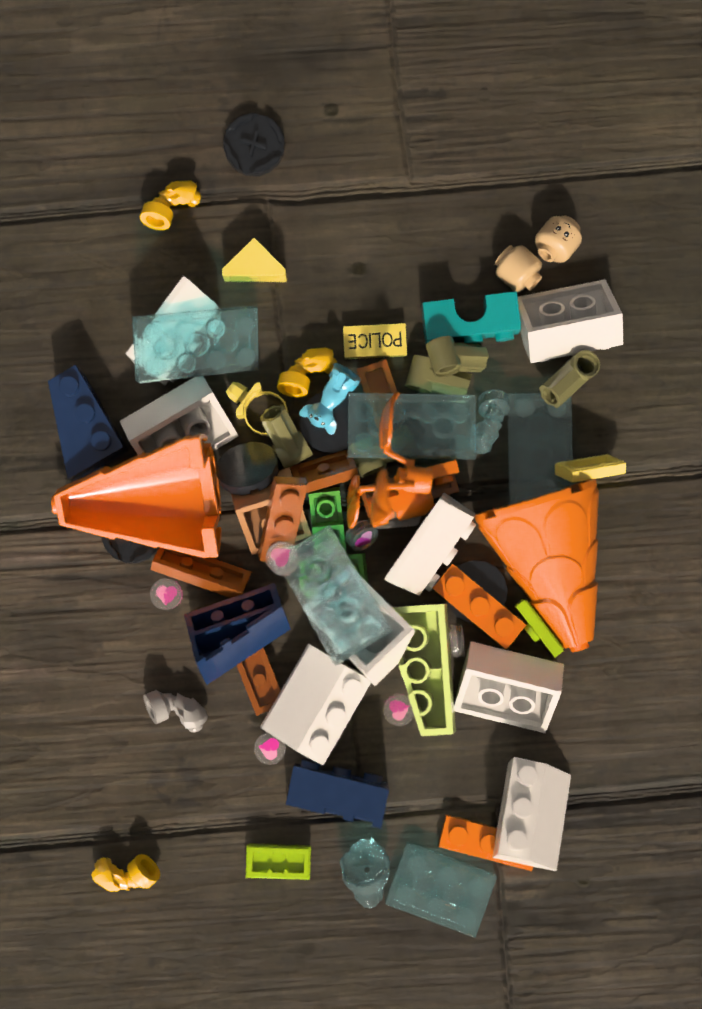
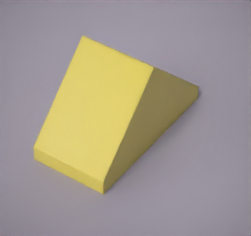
[222,238,287,282]

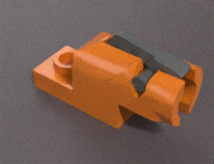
[366,460,459,529]

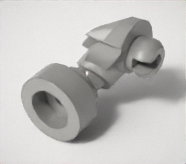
[143,690,208,733]

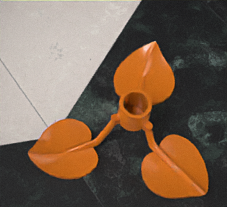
[347,392,433,529]

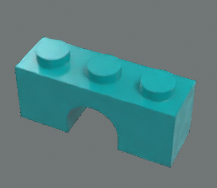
[421,292,521,345]

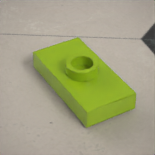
[514,599,564,658]
[246,843,311,880]

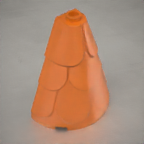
[51,434,222,558]
[474,479,599,652]

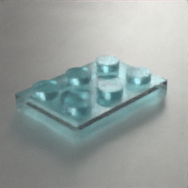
[385,842,497,938]

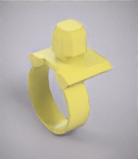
[226,382,288,436]

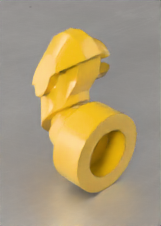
[140,181,201,230]
[277,347,337,398]
[91,854,160,892]

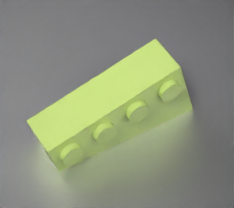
[392,604,456,736]

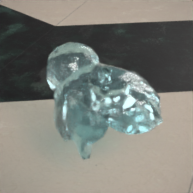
[339,838,390,909]

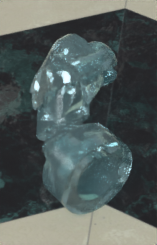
[467,389,510,454]

